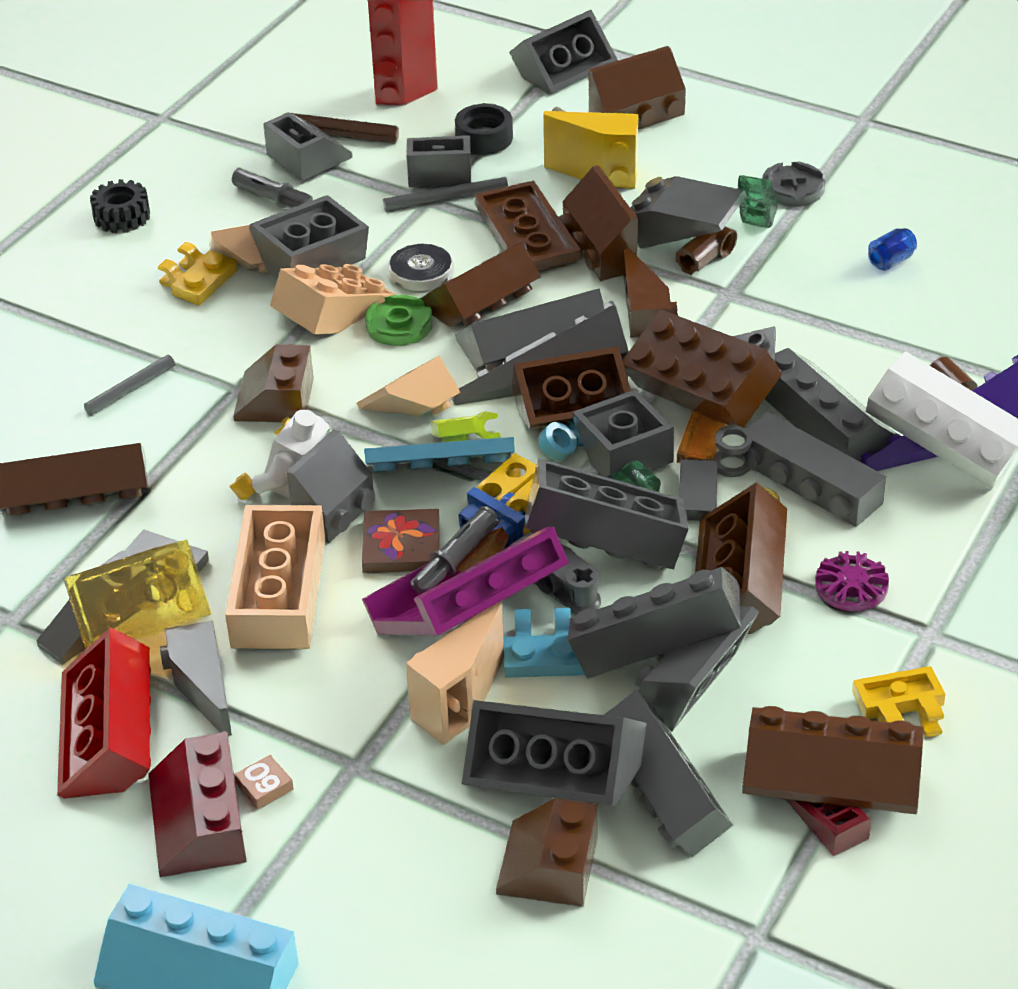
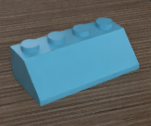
[93,883,299,989]

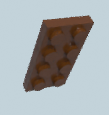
[474,180,581,271]

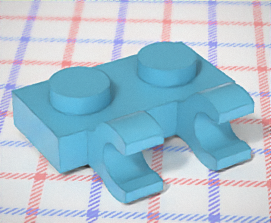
[503,608,585,678]

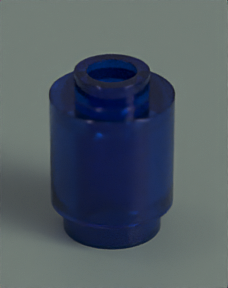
[868,228,917,271]

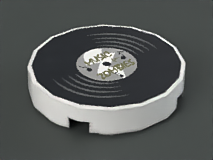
[388,243,454,292]

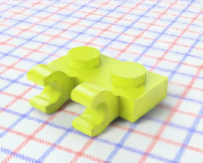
[430,411,501,442]

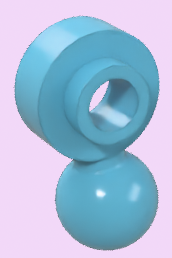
[538,421,584,461]

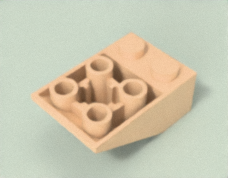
[270,264,396,334]
[406,601,504,745]

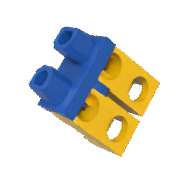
[458,453,536,551]

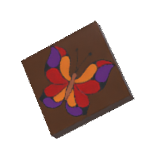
[362,509,440,573]

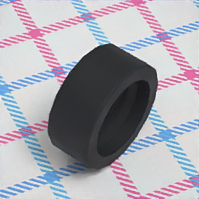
[454,103,513,155]

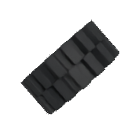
[90,179,151,233]

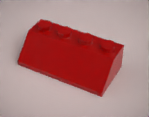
[367,0,438,105]
[57,627,151,799]

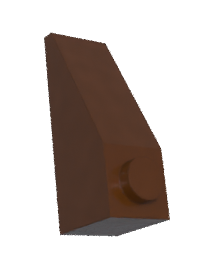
[623,249,678,338]

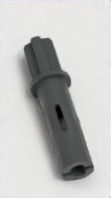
[231,168,313,208]
[410,506,499,595]

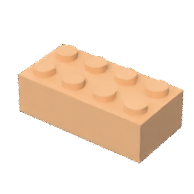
[225,505,325,649]

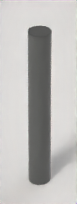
[84,354,175,416]

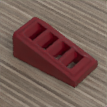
[785,799,871,856]

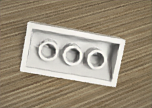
[865,351,1018,489]

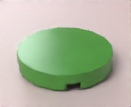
[365,295,432,346]

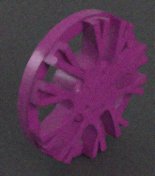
[815,551,889,611]

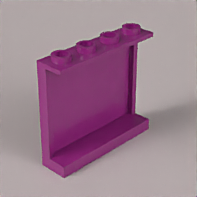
[361,527,569,636]

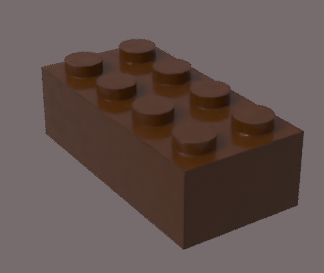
[622,309,782,428]

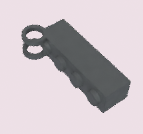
[714,412,887,527]

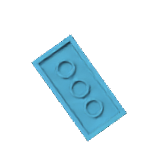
[364,437,515,472]

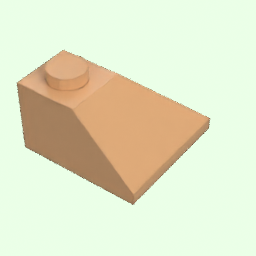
[209,225,267,273]
[356,355,461,416]

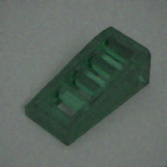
[737,175,778,228]

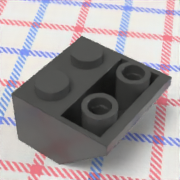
[263,112,353,181]
[406,136,471,188]

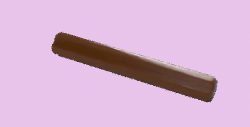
[286,112,399,144]

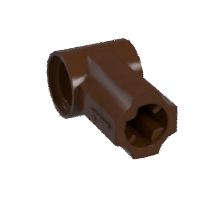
[675,226,738,275]

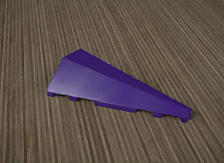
[861,355,1018,471]

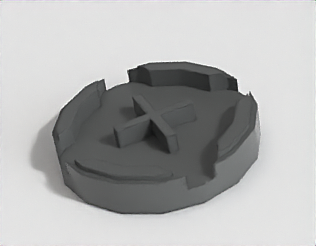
[762,161,825,206]

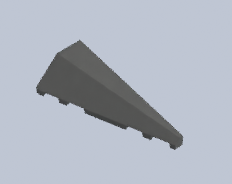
[451,301,629,405]

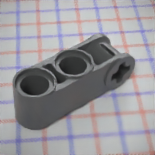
[505,531,601,615]

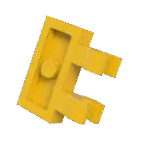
[157,242,238,306]
[852,666,946,737]

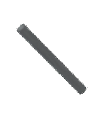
[383,176,508,211]

